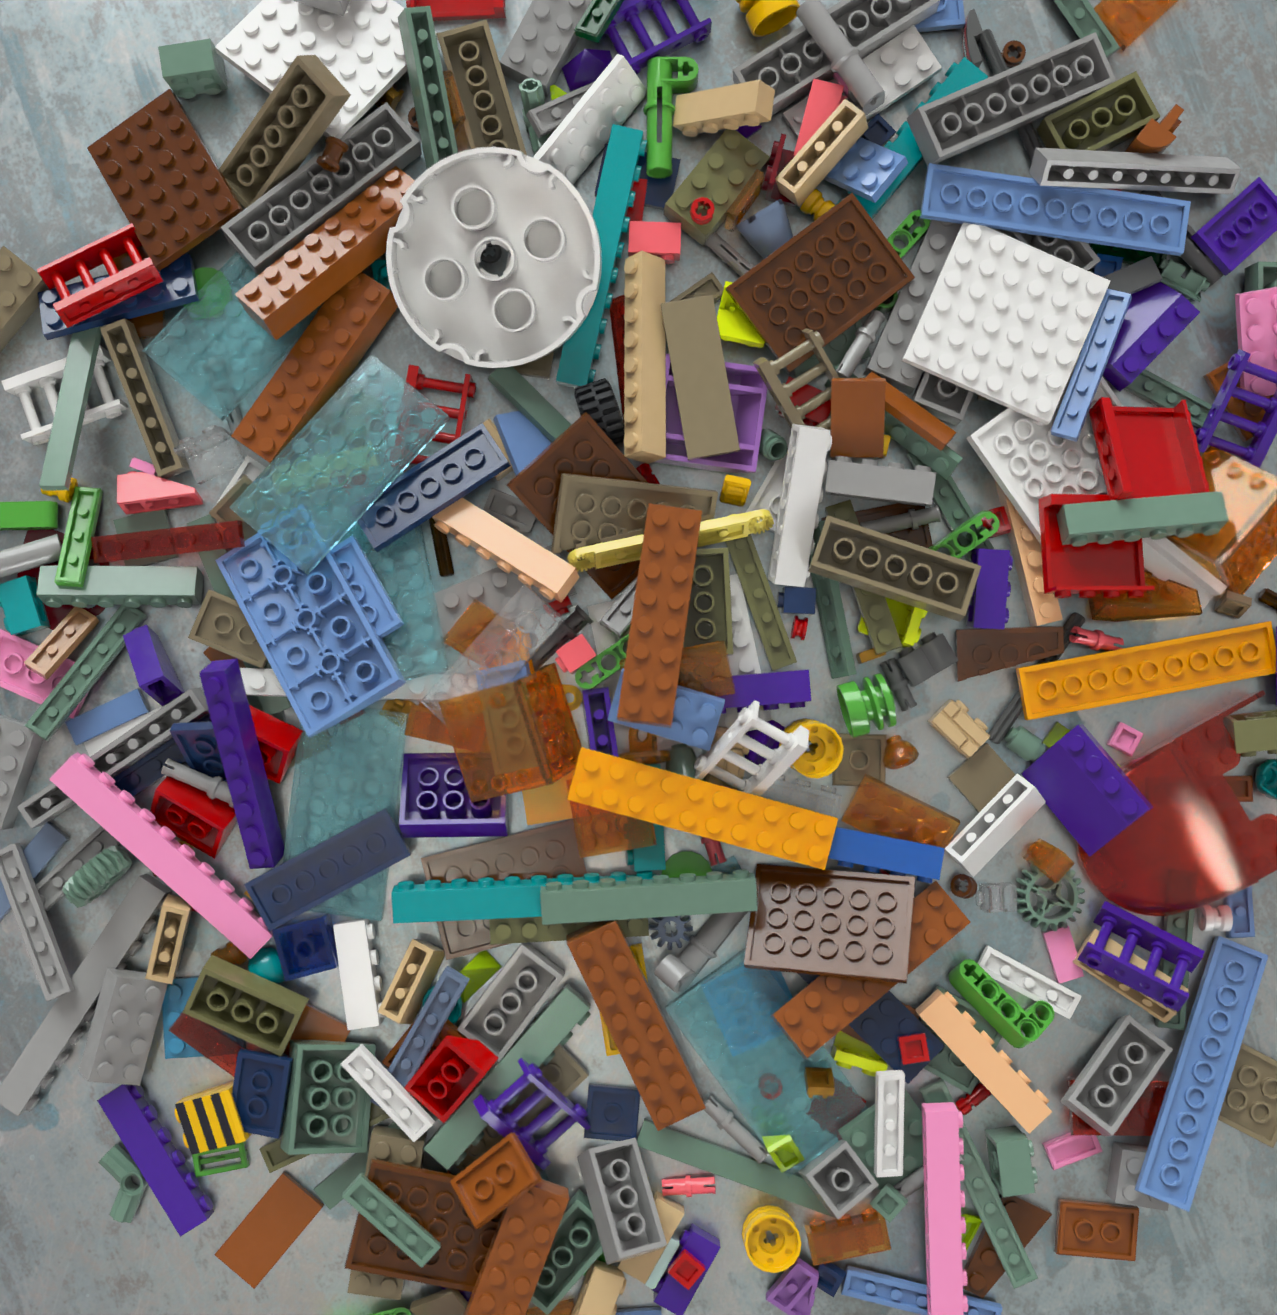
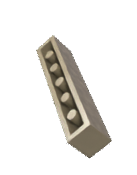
[100,319,191,479]

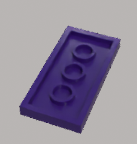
[1191,177,1277,276]

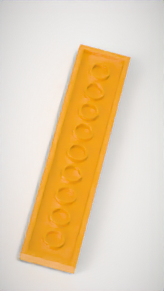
[1016,621,1276,720]
[567,747,838,870]

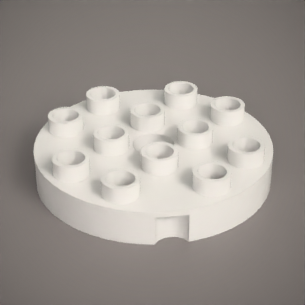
[386,147,602,368]

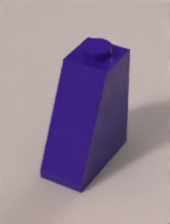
[123,624,185,706]

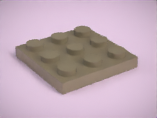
[1218,1043,1277,1148]

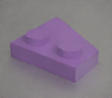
[766,1257,819,1315]

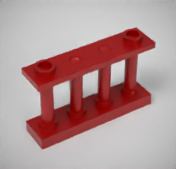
[36,223,163,328]
[392,364,476,472]

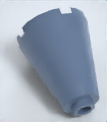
[736,199,793,259]

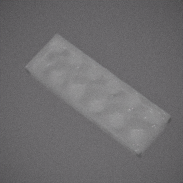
[421,584,565,738]

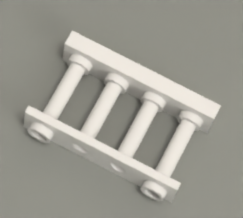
[2,345,129,445]
[694,700,809,796]

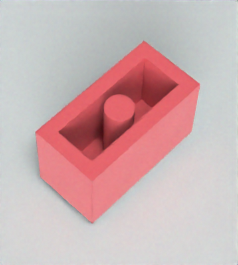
[628,221,681,264]
[555,633,597,675]

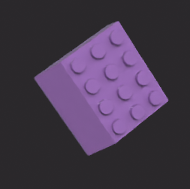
[654,354,767,473]

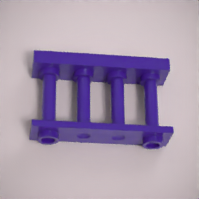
[605,0,712,75]
[1195,349,1277,473]
[1077,901,1205,1012]
[473,1057,591,1170]

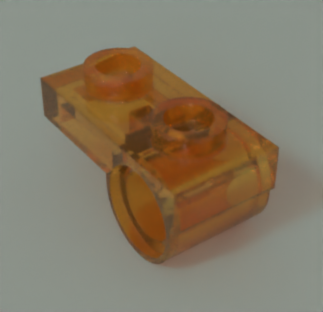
[1023,839,1074,884]

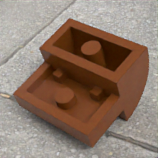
[1124,104,1184,154]

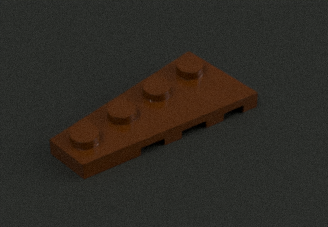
[956,626,1064,682]
[963,1194,1052,1298]

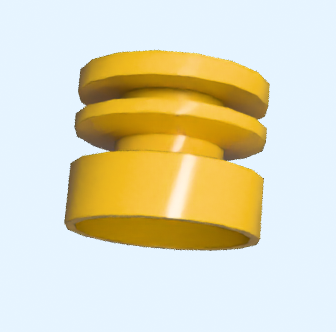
[736,0,800,37]
[779,718,844,779]
[741,1205,801,1273]

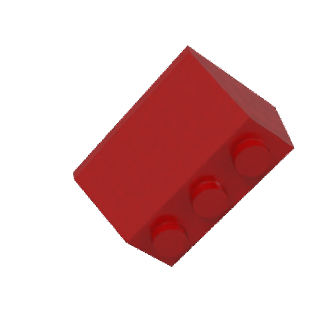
[249,705,303,784]
[150,769,237,859]
[404,1035,499,1123]

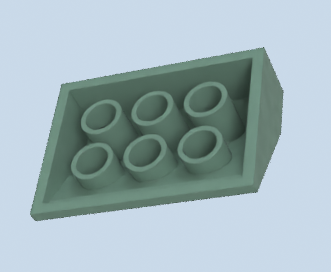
[280,1040,376,1155]

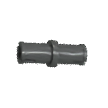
[879,657,917,712]

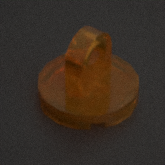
[618,727,671,764]

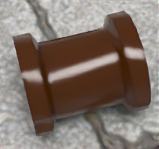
[316,136,349,173]

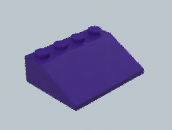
[1080,282,1200,392]
[1021,724,1153,857]
[399,752,508,838]

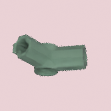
[519,78,552,155]
[98,1144,148,1223]

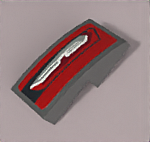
[962,9,983,68]

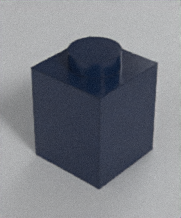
[777,586,816,615]

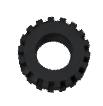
[574,378,624,444]

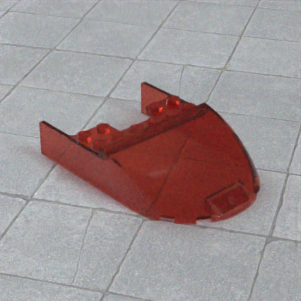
[1076,690,1277,916]

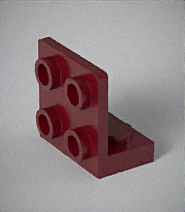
[762,133,795,207]

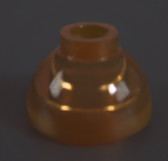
[883,735,919,769]

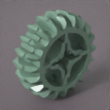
[62,845,132,908]
[1013,860,1085,931]

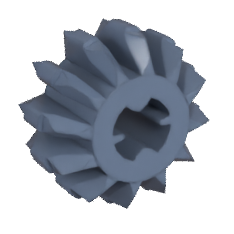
[649,915,693,950]

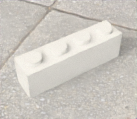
[945,774,1046,877]
[333,917,386,1030]

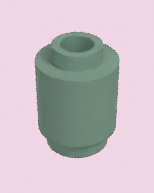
[759,428,787,461]
[1004,725,1046,762]

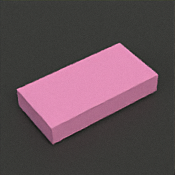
[1041,925,1084,984]
[1042,1125,1103,1170]

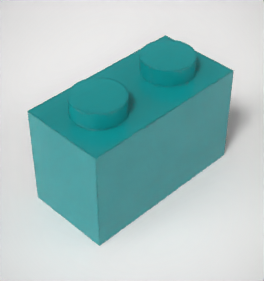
[0,576,50,636]

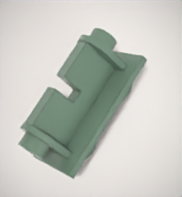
[1158,258,1210,302]

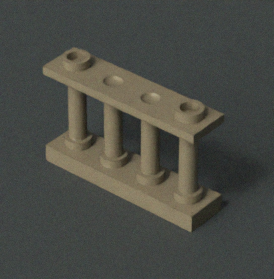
[753,328,839,430]

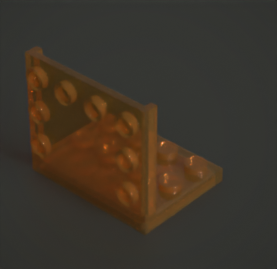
[1166,446,1277,595]
[438,663,582,803]

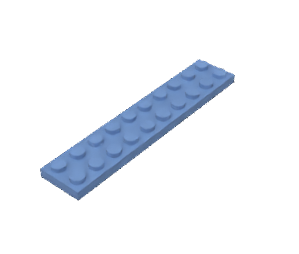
[920,163,1191,256]
[1135,936,1268,1212]

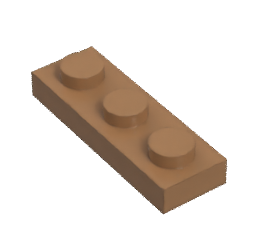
[24,607,99,680]

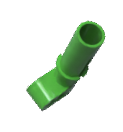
[643,57,699,178]

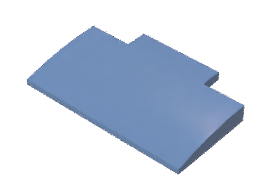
[215,504,406,738]

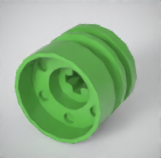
[836,673,897,738]

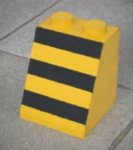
[174,1080,252,1155]

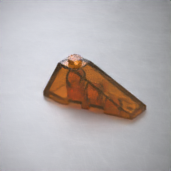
[1088,570,1203,622]

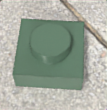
[870,1182,908,1223]

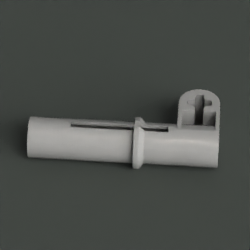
[796,0,885,115]
[0,534,62,582]
[654,911,748,995]

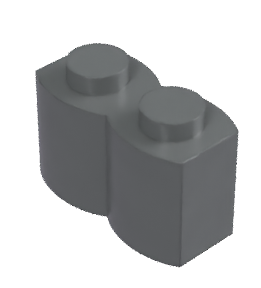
[895,632,958,687]

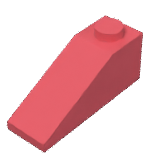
[793,79,847,158]
[117,471,203,515]

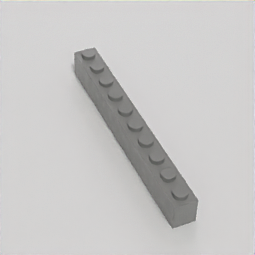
[0,874,173,1116]

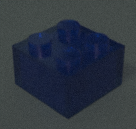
[272,913,339,982]

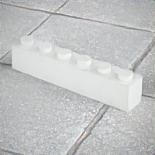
[768,424,832,587]

